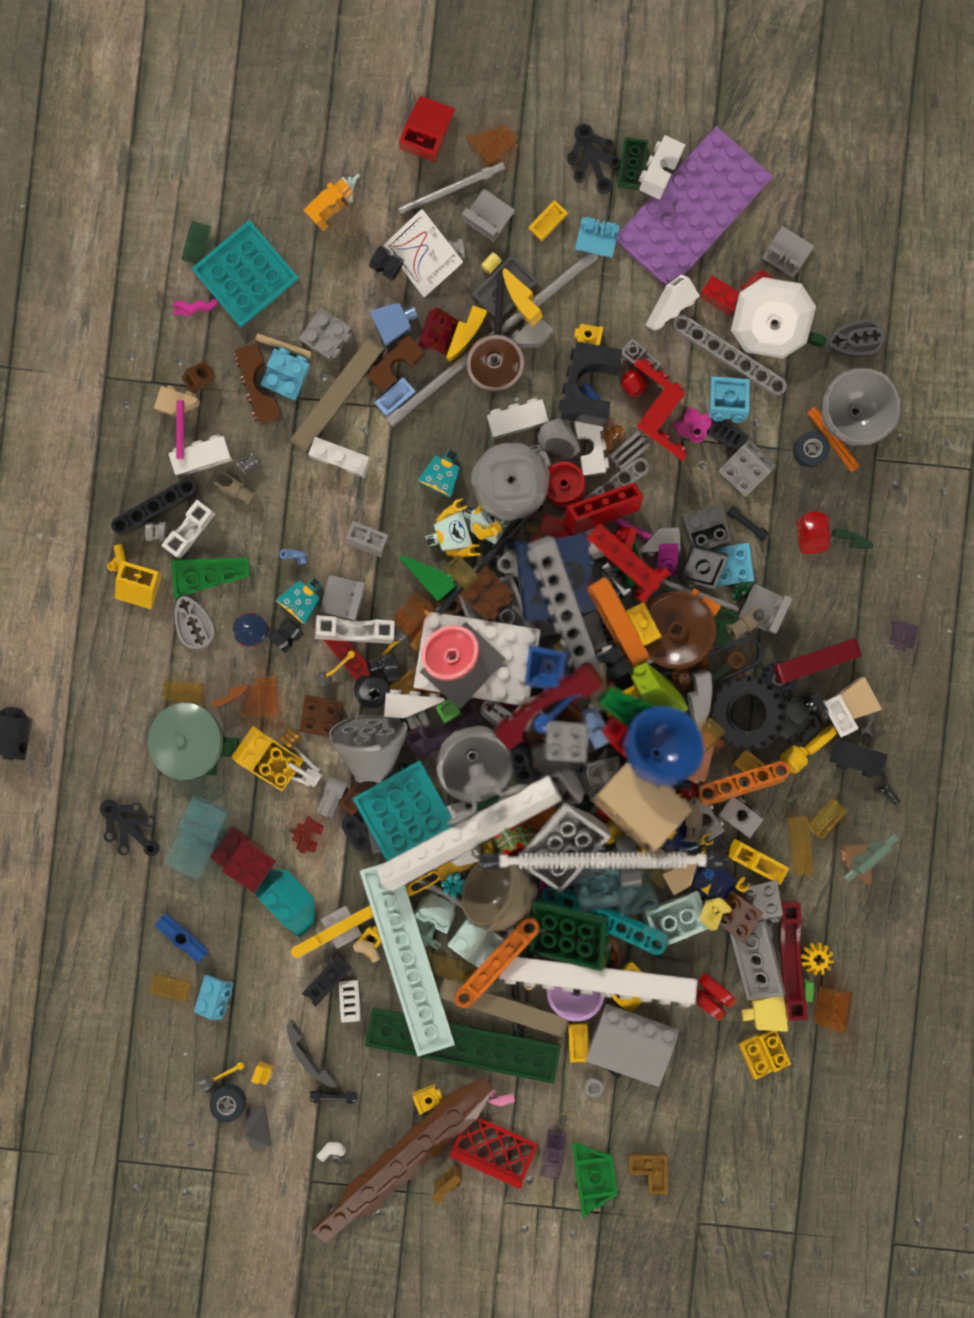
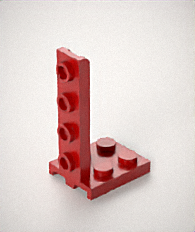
[538,514,637,566]
[586,523,671,603]

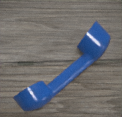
[532,695,583,733]

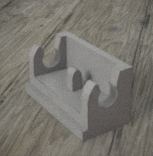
[345,521,388,558]

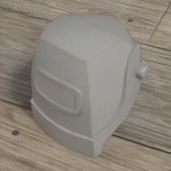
[538,418,580,462]

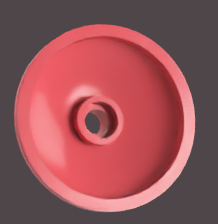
[421,626,479,681]

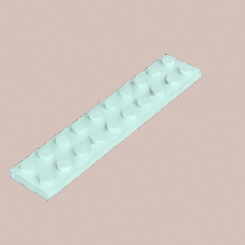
[360,862,455,1056]

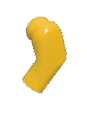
[107,544,126,572]

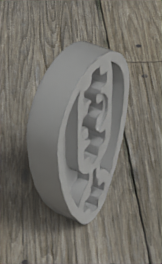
[175,596,216,649]

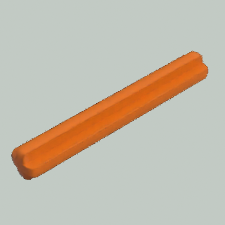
[807,407,860,472]

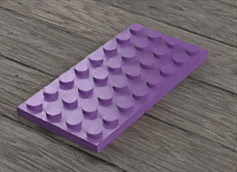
[616,126,773,287]

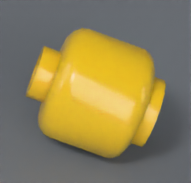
[780,745,808,774]

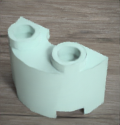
[414,893,456,934]

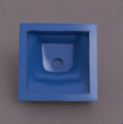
[524,646,571,689]

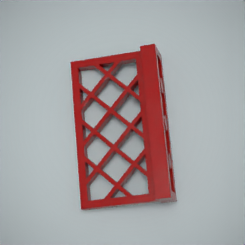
[449,1117,538,1189]

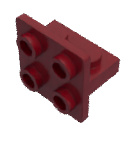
[418,307,459,356]

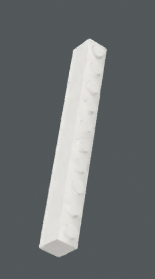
[376,776,563,891]
[499,957,698,1007]

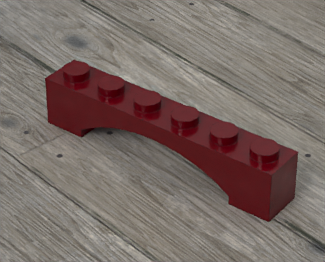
[494,663,605,750]
[778,900,808,1021]

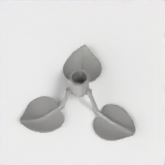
[447,764,532,825]

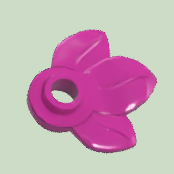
[673,407,712,443]

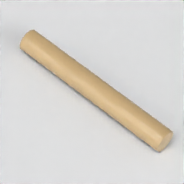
[255,333,312,359]

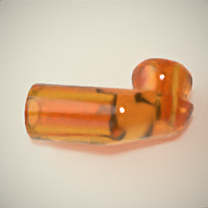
[605,425,624,452]

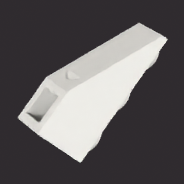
[646,274,700,331]
[384,689,444,718]

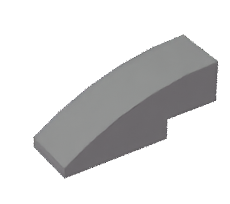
[687,669,712,732]

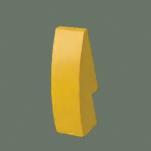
[503,268,543,328]
[446,306,487,362]
[726,839,790,885]

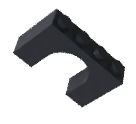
[558,342,622,427]

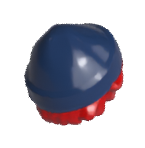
[232,612,270,647]

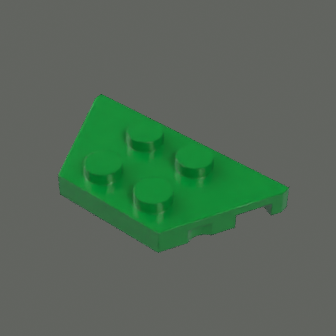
[571,1142,618,1218]

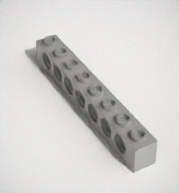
[527,536,600,673]

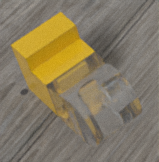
[251,1061,291,1092]

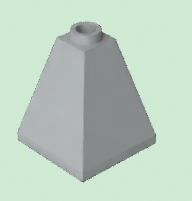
[540,755,591,807]

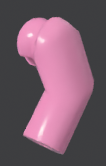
[487,1090,515,1107]

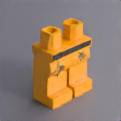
[303,178,354,231]

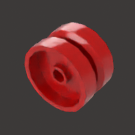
[546,462,587,510]
[695,972,738,1021]

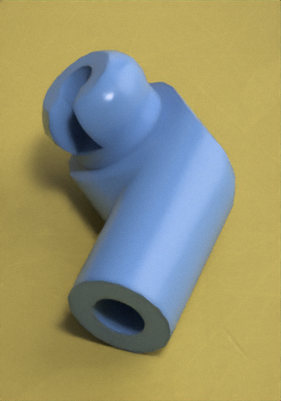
[279,549,307,565]

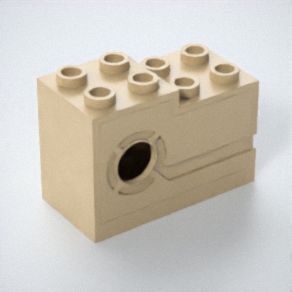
[591,762,692,853]

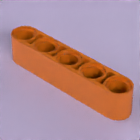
[587,577,649,668]
[697,761,790,806]

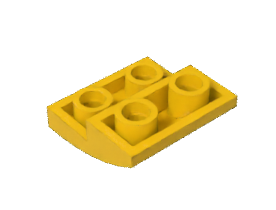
[738,1030,791,1080]

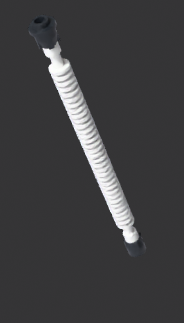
[480,851,722,871]

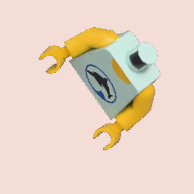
[425,498,481,559]
[463,505,511,544]

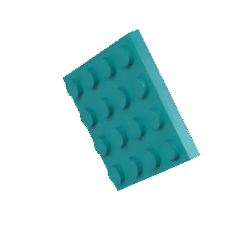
[191,220,299,328]
[352,760,456,862]

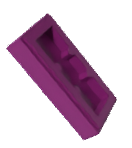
[657,543,679,576]

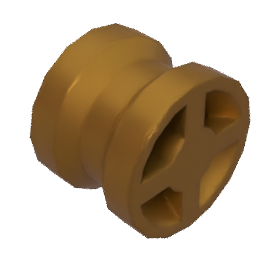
[278,726,303,750]

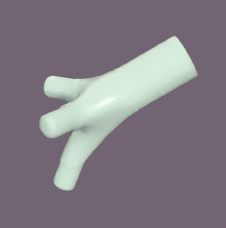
[342,174,360,203]

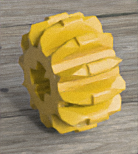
[801,942,834,975]

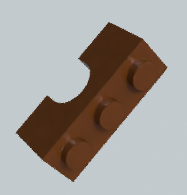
[367,335,425,394]

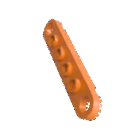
[455,917,539,1009]

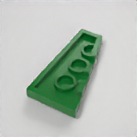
[171,557,250,598]
[597,687,657,728]

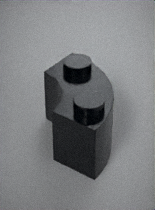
[829,739,888,778]

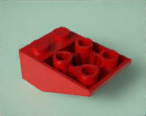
[399,96,456,163]

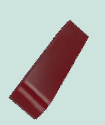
[773,638,862,684]

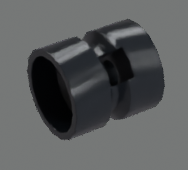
[369,246,404,281]
[268,617,305,653]
[598,644,633,681]

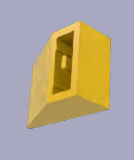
[232,726,304,792]

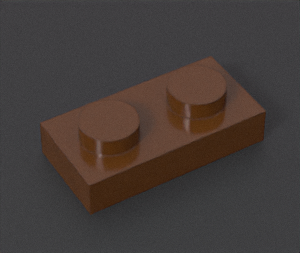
[338,781,376,816]

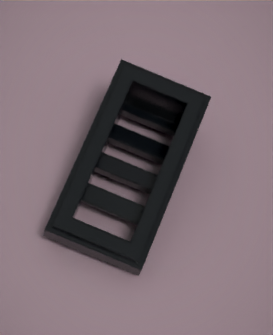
[707,419,748,453]

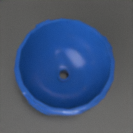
[624,707,704,785]

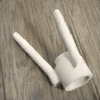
[288,747,322,787]

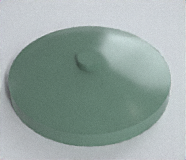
[148,703,223,780]

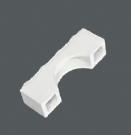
[315,616,394,644]

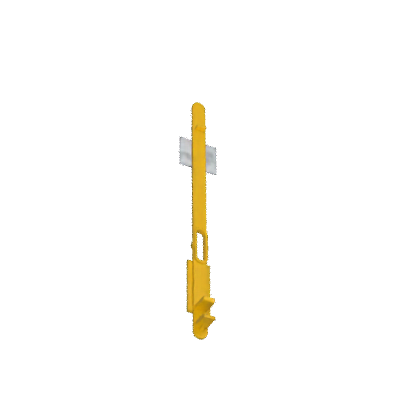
[291,838,498,958]

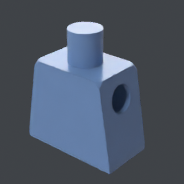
[370,303,418,348]

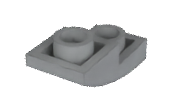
[622,338,662,380]

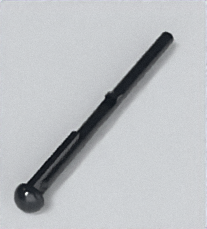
[435,504,543,615]

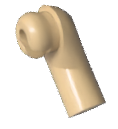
[353,940,381,963]

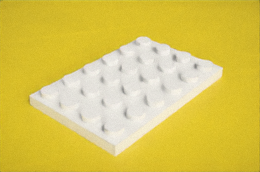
[414,611,541,705]

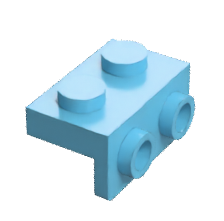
[194,975,234,1020]

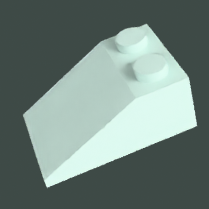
[640,891,709,947]
[448,918,505,967]

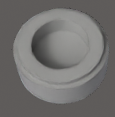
[584,1077,604,1098]

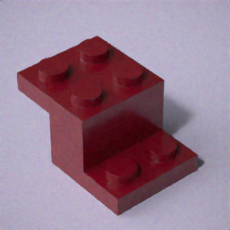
[210,826,277,893]

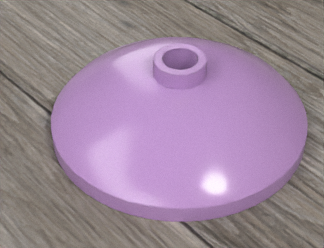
[547,986,605,1021]

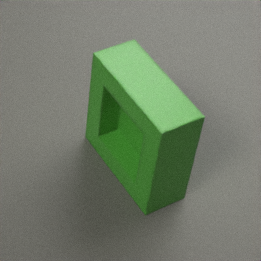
[435,699,463,724]
[803,979,814,1002]

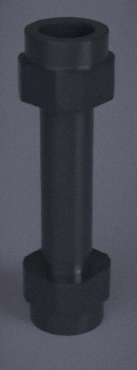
[726,505,769,542]
[310,1090,357,1104]

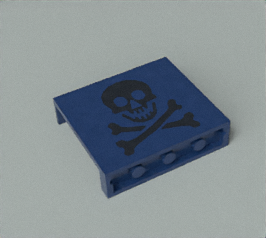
[514,531,595,622]

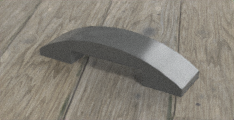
[287,1019,338,1088]

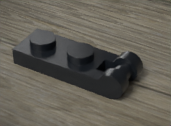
[301,954,352,1007]

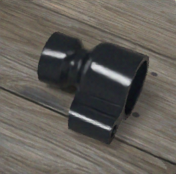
[367,654,399,682]

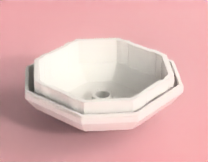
[731,277,816,359]

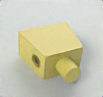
[741,996,788,1032]

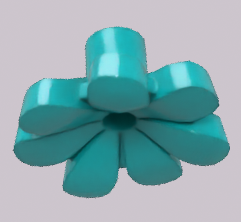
[441,873,465,898]

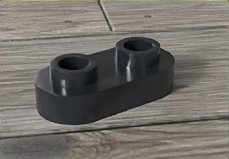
[341,815,371,851]

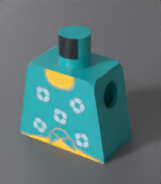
[418,450,460,499]
[276,577,322,625]

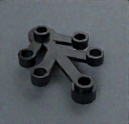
[567,124,621,195]
[100,799,160,856]

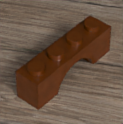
[234,343,283,426]

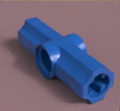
[155,913,210,963]

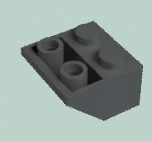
[680,504,732,549]

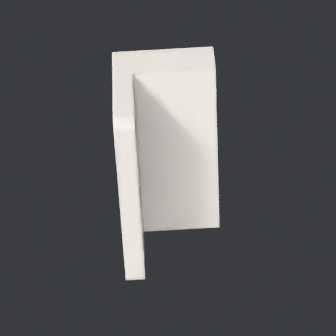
[823,694,858,737]

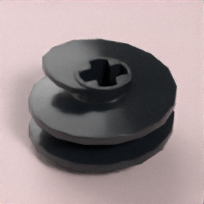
[353,674,390,708]

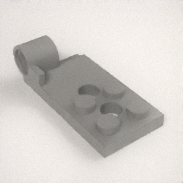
[730,919,786,1000]

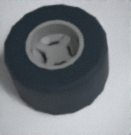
[793,431,830,468]
[210,1084,246,1122]

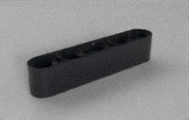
[111,478,199,536]
[510,741,542,785]

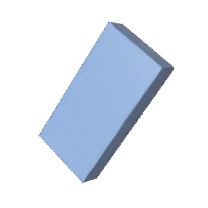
[375,378,416,417]

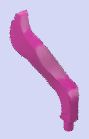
[172,298,218,317]

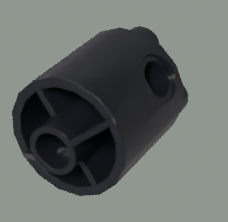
[0,706,33,760]

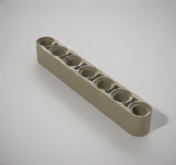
[290,337,385,453]
[439,977,569,1037]

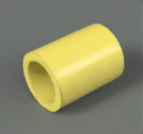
[481,252,502,274]

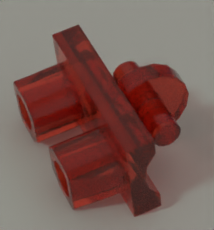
[289,816,324,854]

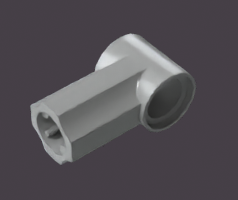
[497,550,518,578]
[317,776,348,818]

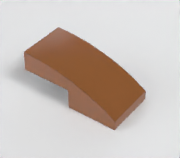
[211,684,251,708]

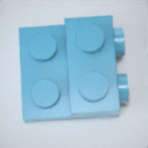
[260,347,311,401]
[708,376,750,423]

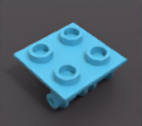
[575,216,619,258]
[712,543,754,586]

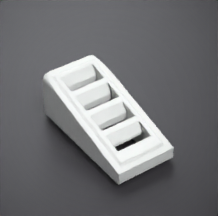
[339,980,361,1022]

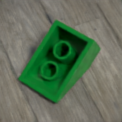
[399,555,456,603]

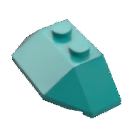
[255,869,315,937]

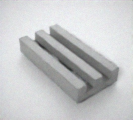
[609,431,651,470]

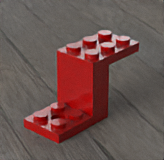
[634,358,688,461]

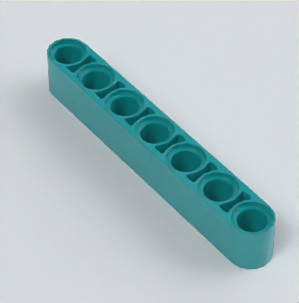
[542,885,669,955]

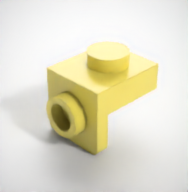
[699,898,732,931]

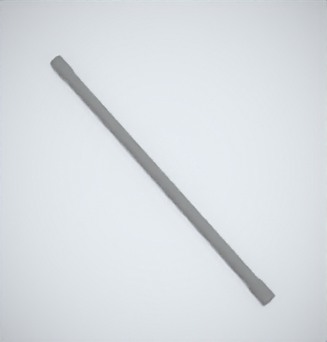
[385,252,598,427]

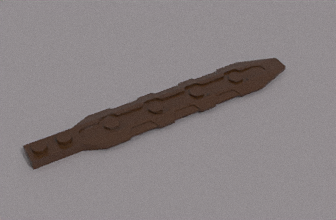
[312,1078,494,1244]

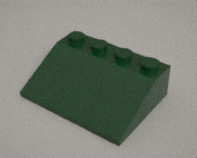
[529,900,611,972]

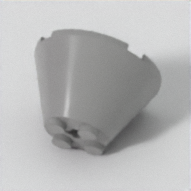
[329,714,407,783]

